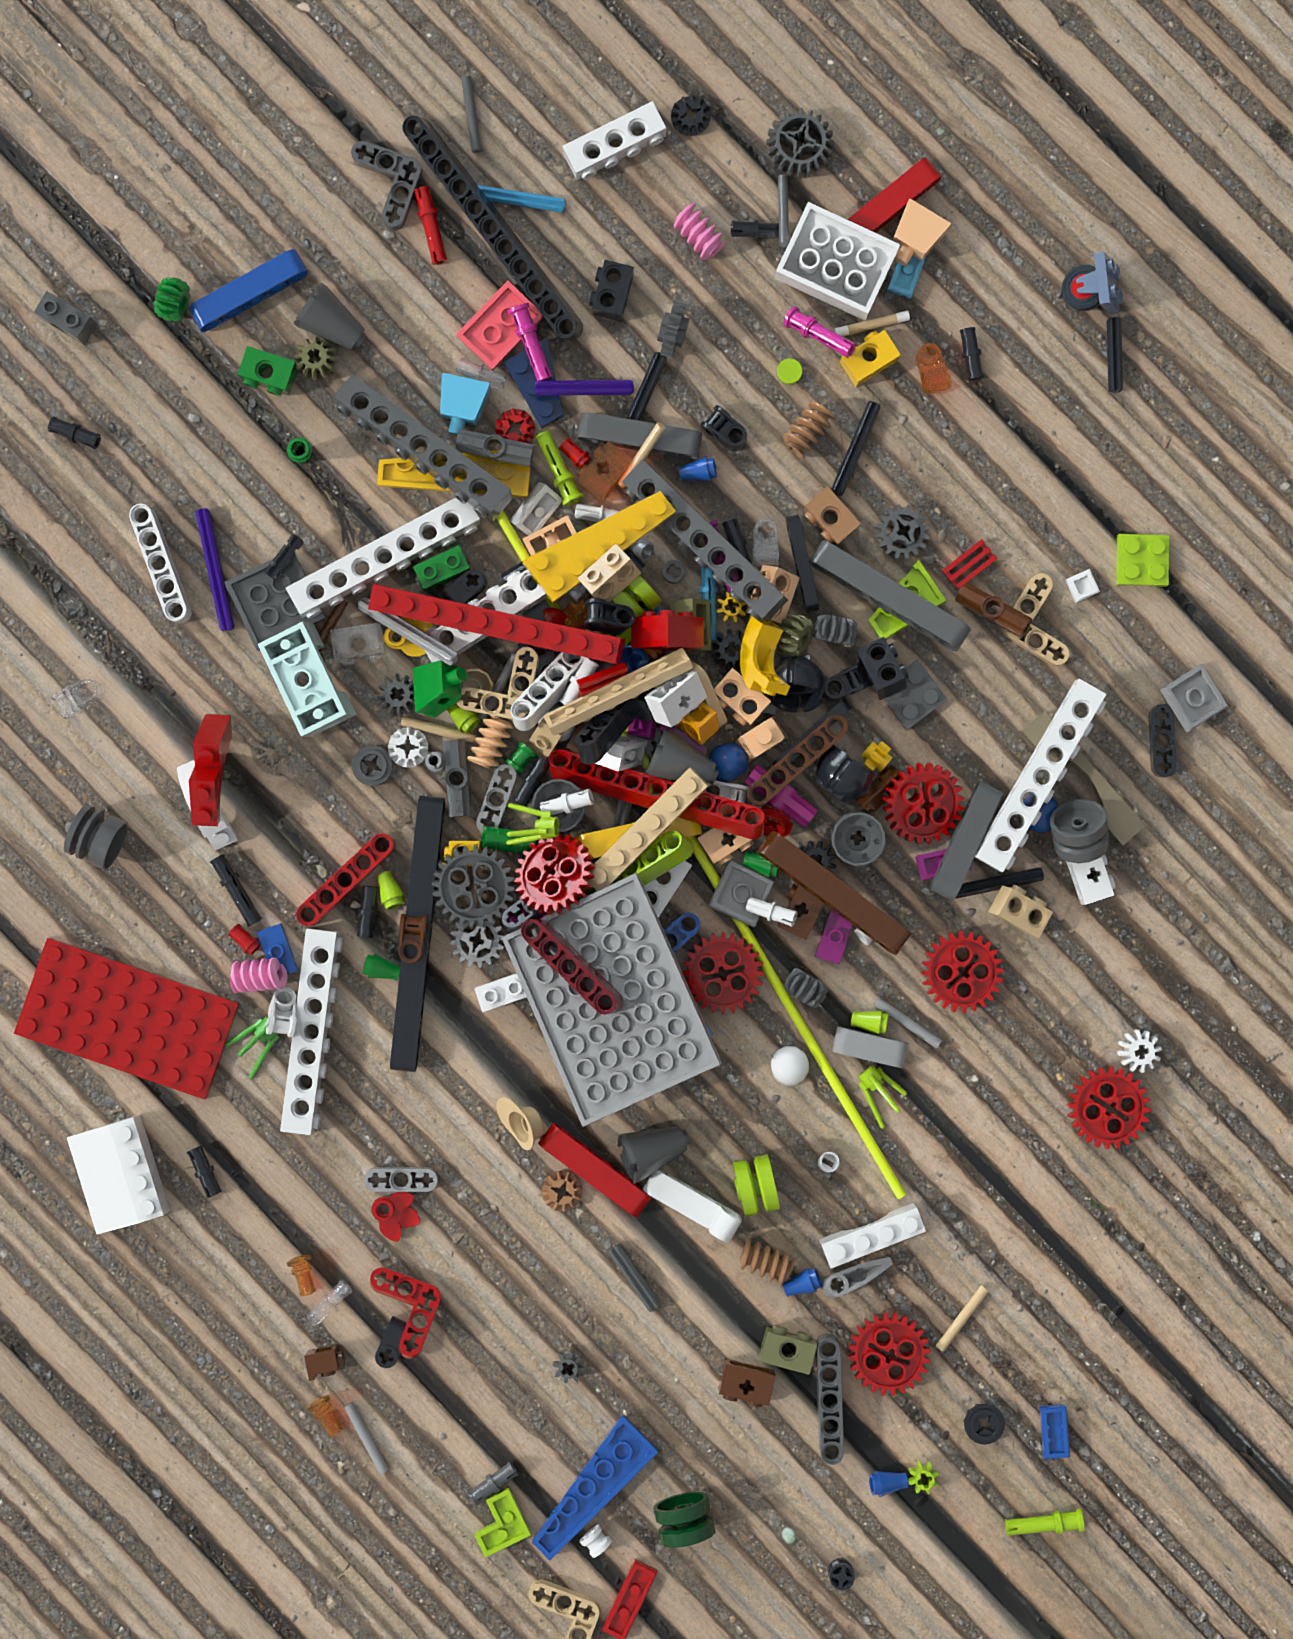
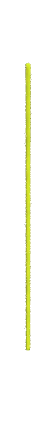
[496,511,906,1199]

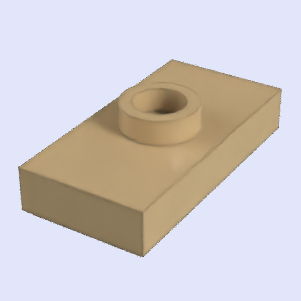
[526,718,565,760]

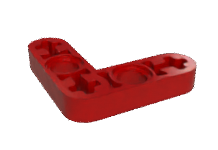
[370,1267,441,1359]

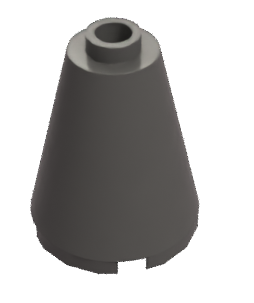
[293,283,366,350]
[645,728,719,784]
[616,1126,690,1184]

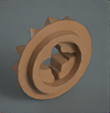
[542,1170,582,1212]

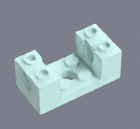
[258,622,357,737]

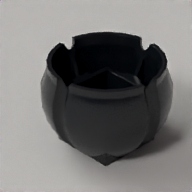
[769,655,826,713]
[816,745,875,803]

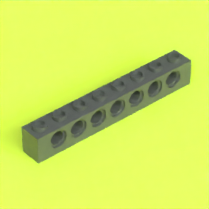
[333,374,512,522]
[622,459,788,622]

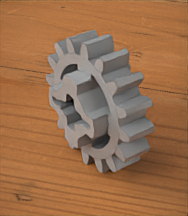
[450,918,505,968]

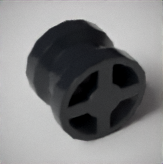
[828,1558,855,1590]

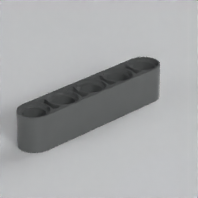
[577,412,702,459]
[929,781,1003,901]
[816,1333,844,1465]

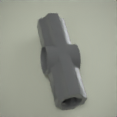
[455,429,535,467]
[443,740,471,817]

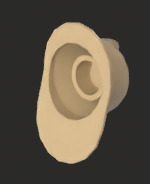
[496,1097,548,1150]

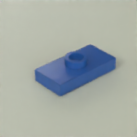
[257,923,299,975]
[1039,1404,1070,1459]

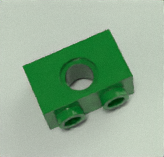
[237,346,298,397]
[413,545,470,593]

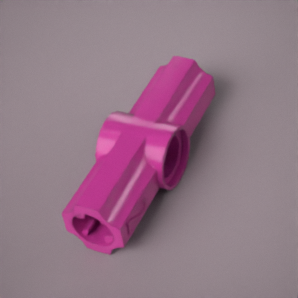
[744,764,818,828]

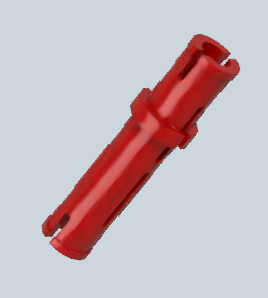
[414,186,448,265]

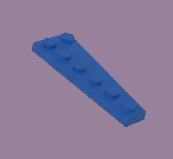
[532,1414,658,1561]

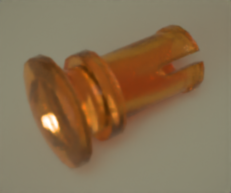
[286,1255,316,1296]
[307,1395,343,1437]

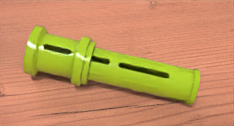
[535,430,584,507]
[1005,1508,1085,1536]

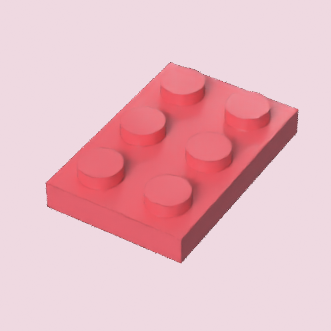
[456,281,544,371]

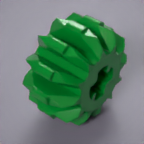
[154,277,191,322]

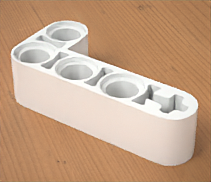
[642,1169,742,1243]

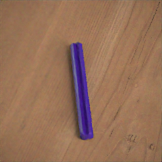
[195,508,234,631]

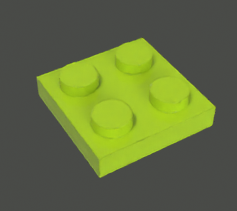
[1116,534,1169,587]

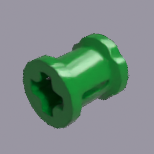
[505,741,537,774]

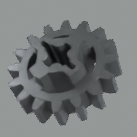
[657,301,690,358]
[875,504,930,560]

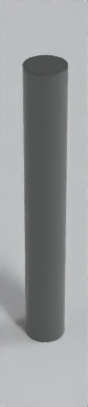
[461,76,482,153]
[778,174,789,247]

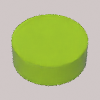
[777,358,802,385]

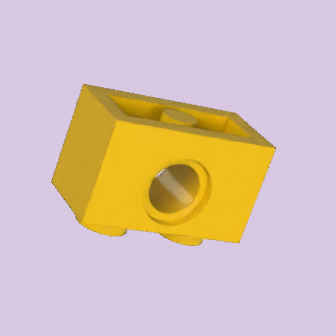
[840,330,901,387]

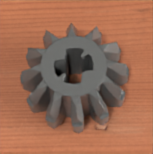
[814,614,857,645]
[377,673,415,717]
[784,968,828,1008]

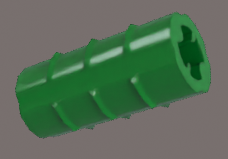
[481,826,536,854]

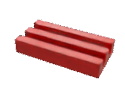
[942,539,998,590]
[576,662,628,697]

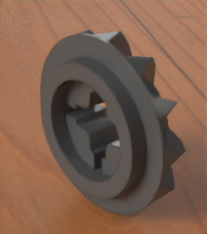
[352,745,393,786]

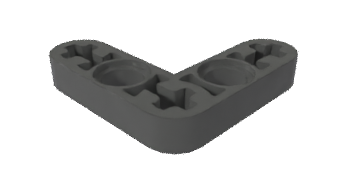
[351,141,422,230]

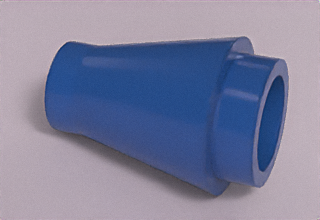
[679,456,717,481]
[783,1268,822,1297]
[869,1471,908,1497]

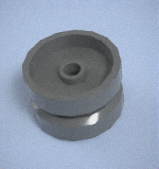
[1050,799,1110,864]

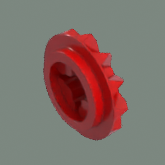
[495,408,535,444]
[753,805,793,837]

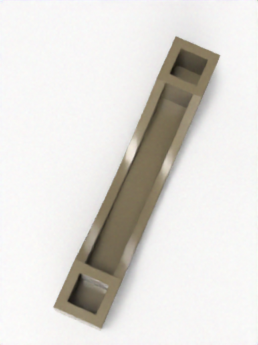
[1018,711,1146,846]

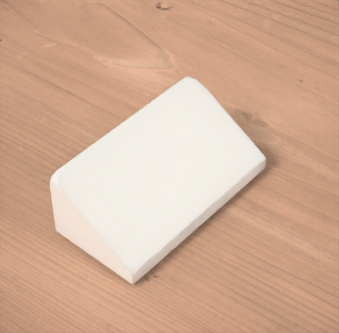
[509,482,563,536]

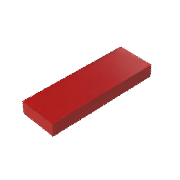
[601,1559,658,1639]

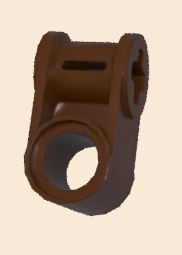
[398,914,428,963]

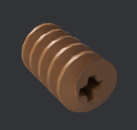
[783,401,836,459]
[740,1238,796,1286]

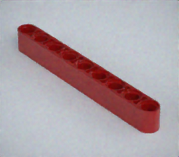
[549,749,765,839]

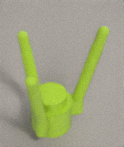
[506,803,560,845]
[858,1065,907,1129]

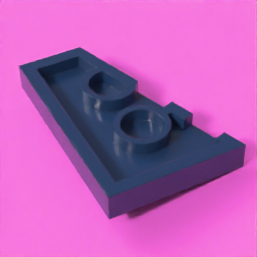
[504,338,563,429]

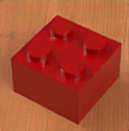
[631,610,704,651]

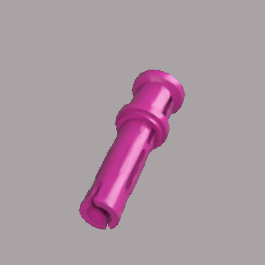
[508,303,553,381]
[783,306,856,358]

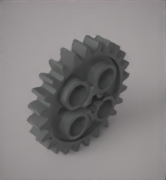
[432,844,515,927]

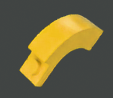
[740,615,790,696]

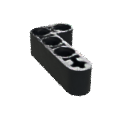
[575,688,655,765]

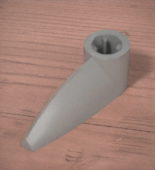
[821,1257,893,1299]

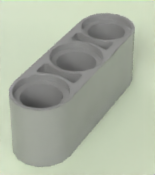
[832,1026,909,1068]

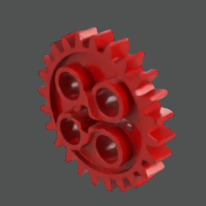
[883,762,965,845]
[514,833,595,915]
[920,931,1004,1013]
[682,932,764,1015]
[1066,1066,1151,1149]
[847,1311,931,1396]

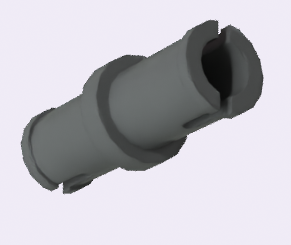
[468,1461,519,1506]

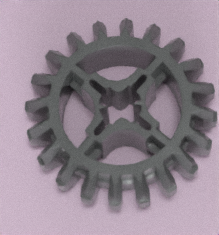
[766,107,834,179]

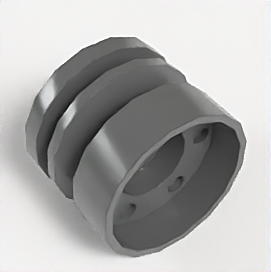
[531,779,585,834]
[63,804,129,870]
[831,811,885,866]

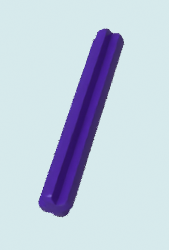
[534,380,634,396]

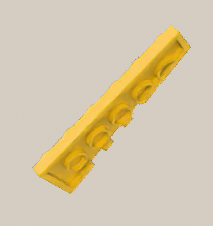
[377,449,531,498]
[522,491,676,603]

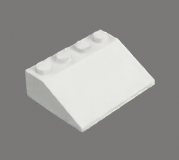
[775,202,900,321]
[67,1114,170,1234]

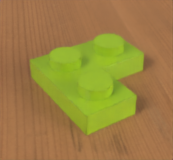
[474,1487,531,1558]

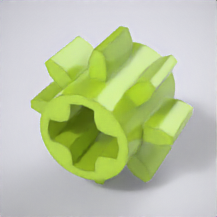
[908,1460,939,1494]

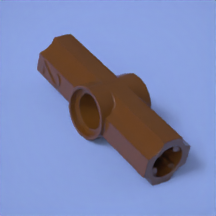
[955,582,1032,638]

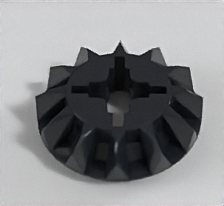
[671,95,711,136]
[964,1402,1005,1445]

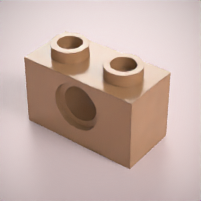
[803,486,861,547]

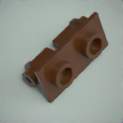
[855,765,900,814]

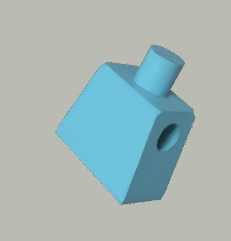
[440,373,491,436]

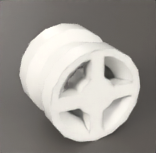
[580,1524,612,1558]

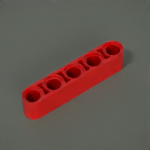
[847,157,942,233]
[296,833,396,926]
[538,1122,652,1218]

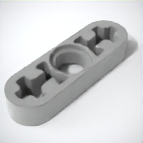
[476,764,517,832]
[364,1167,439,1192]

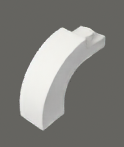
[177,760,238,850]

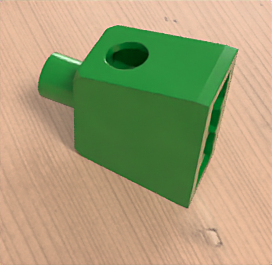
[413,661,467,718]

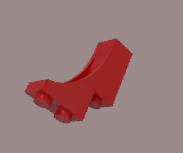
[188,714,232,827]

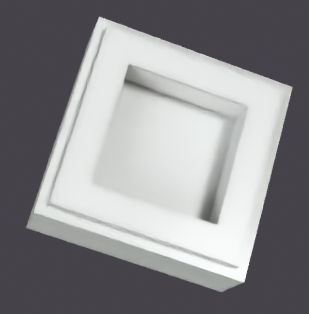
[1065,569,1100,603]

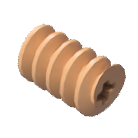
[467,715,515,770]

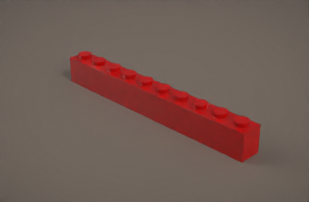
[368,584,626,664]

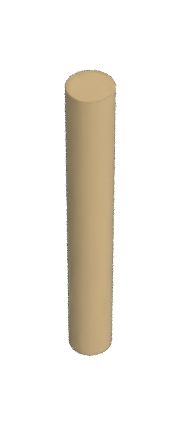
[618,422,666,488]
[401,716,476,744]
[936,1285,989,1352]

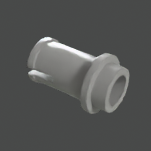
[425,752,445,772]

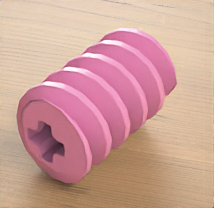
[674,202,728,260]
[230,957,288,993]

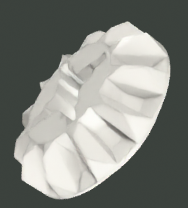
[388,727,428,768]

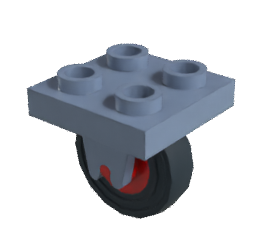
[1062,252,1123,314]

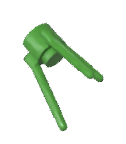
[225,1016,280,1079]

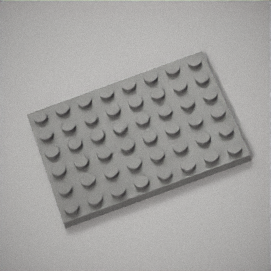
[502,873,722,1127]

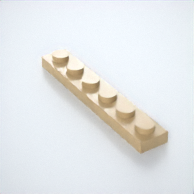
[543,648,693,736]
[588,767,709,891]

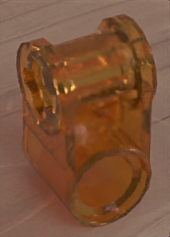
[916,343,952,395]

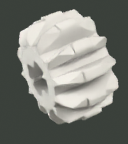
[1117,1029,1162,1073]

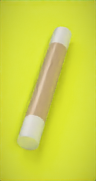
[834,310,910,337]

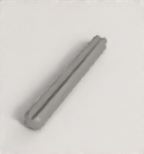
[357,597,459,666]

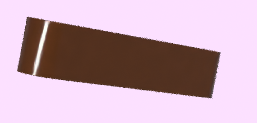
[746,715,848,806]

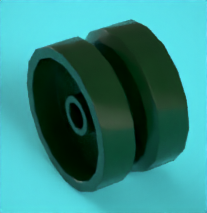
[653,1492,716,1548]

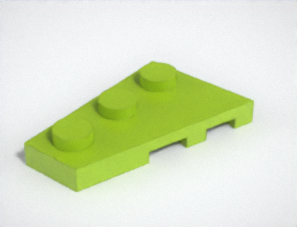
[868,560,946,640]

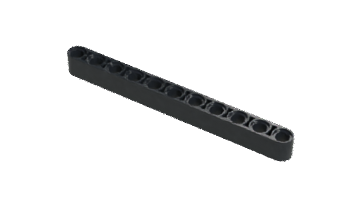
[402,115,583,339]
[390,795,445,1073]

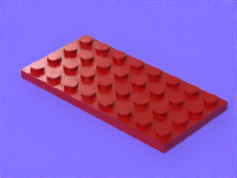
[14,938,240,1100]

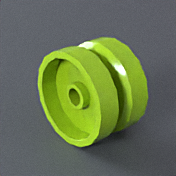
[611,575,662,617]
[733,1154,780,1217]

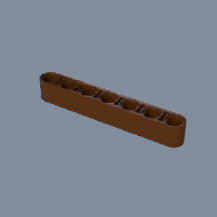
[757,831,911,955]

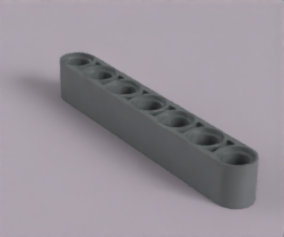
[809,540,971,652]

